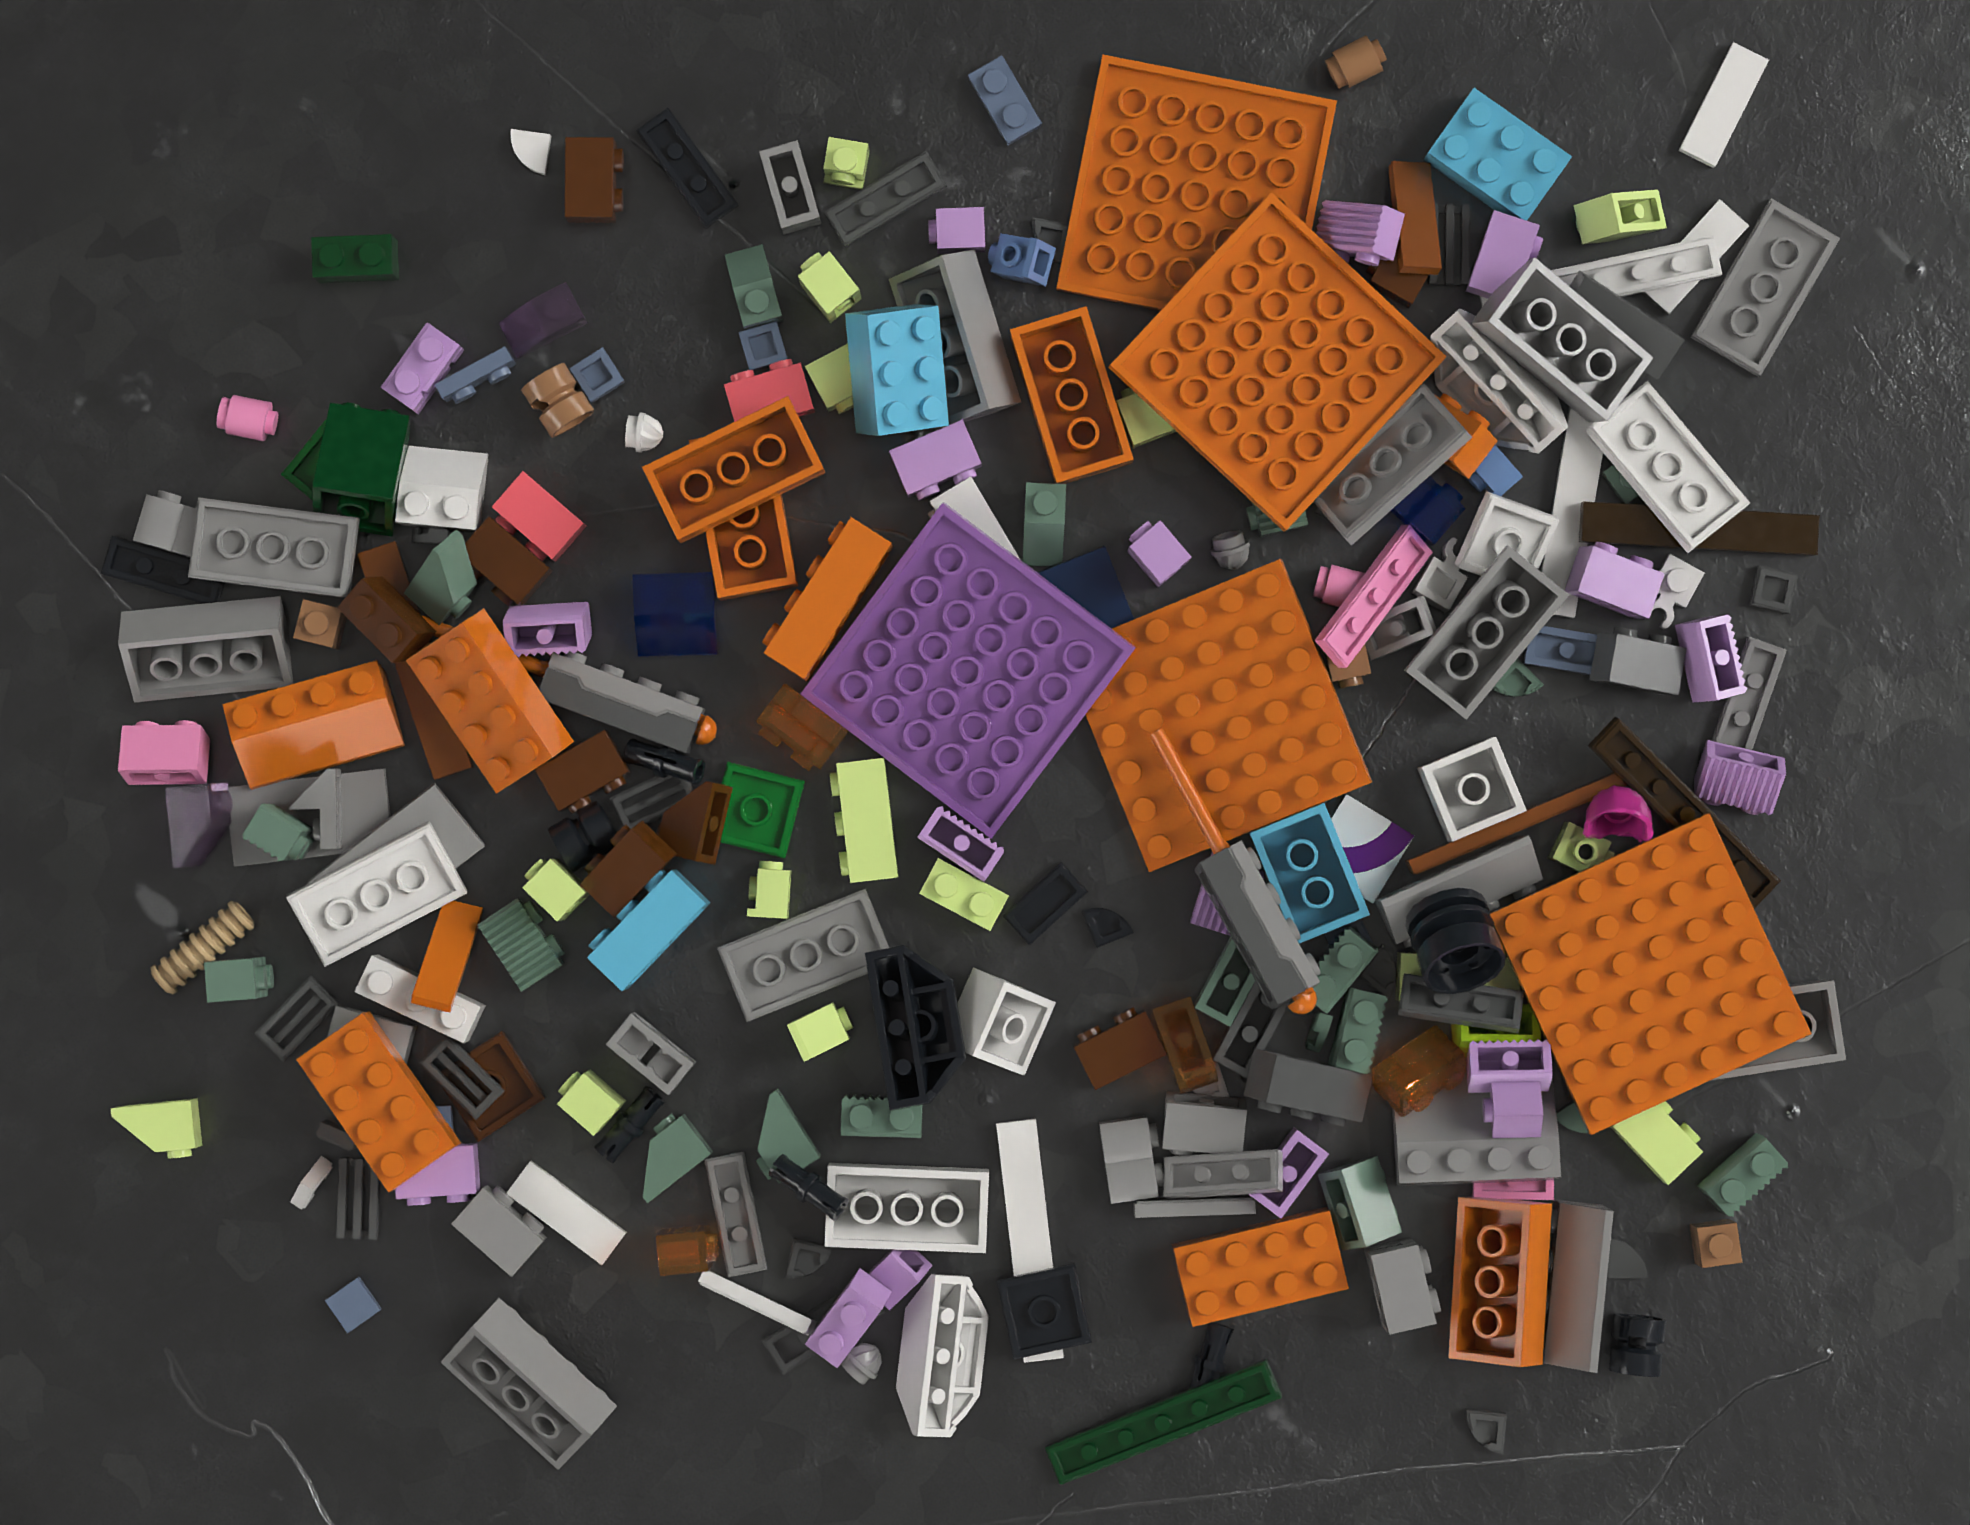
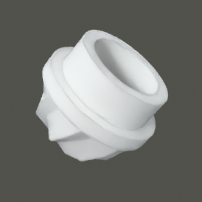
[625,412,663,453]

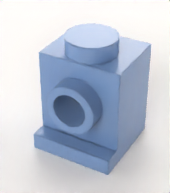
[988,233,1056,287]
[1466,445,1523,496]

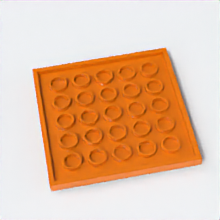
[1056,54,1337,311]
[1108,192,1447,532]
[1085,559,1372,872]
[1490,813,1812,1135]

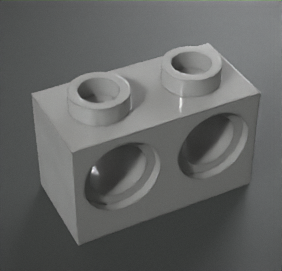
[606,1012,697,1095]

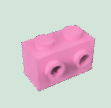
[118,720,210,785]

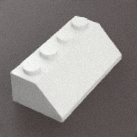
[825,1163,989,1253]

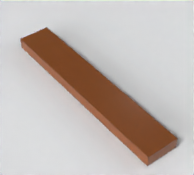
[357,541,473,780]
[1405,772,1627,875]

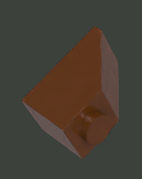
[656,781,733,865]

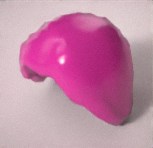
[1583,785,1654,843]

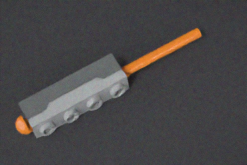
[422,615,717,754]
[1150,729,1320,1014]

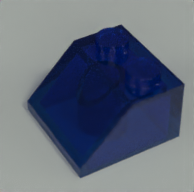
[633,572,718,657]

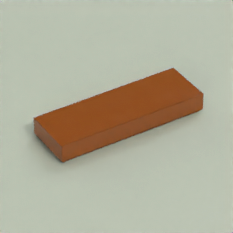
[1388,161,1442,275]

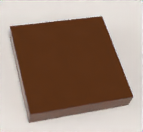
[441,1031,546,1142]

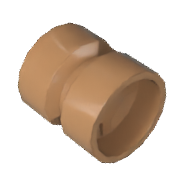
[521,363,595,438]

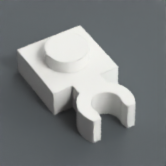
[1412,537,1468,613]
[1645,554,1705,630]

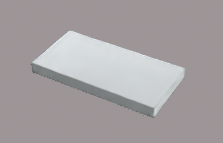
[1585,381,1750,553]
[286,821,467,967]

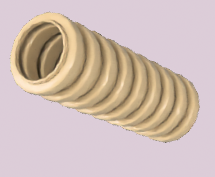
[150,901,254,995]

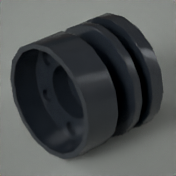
[1405,888,1506,994]

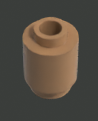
[1324,35,1387,89]

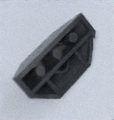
[865,945,966,1111]

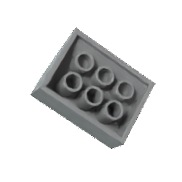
[1390,1063,1561,1186]

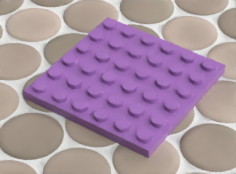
[800,502,1136,839]

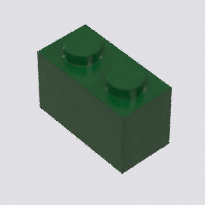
[311,234,399,283]

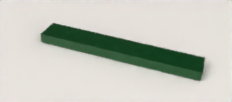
[1045,1359,1282,1485]

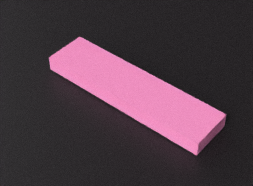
[1314,524,1433,668]

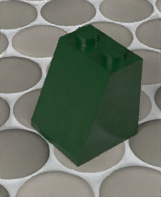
[312,402,410,537]

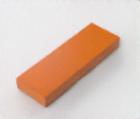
[411,900,483,1013]

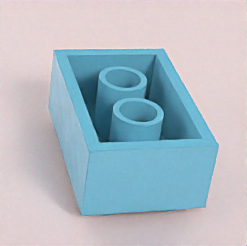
[1423,88,1572,221]
[845,304,949,436]
[1249,802,1370,943]
[587,870,711,991]

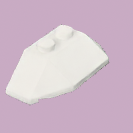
[1430,308,1568,454]
[896,1274,989,1437]

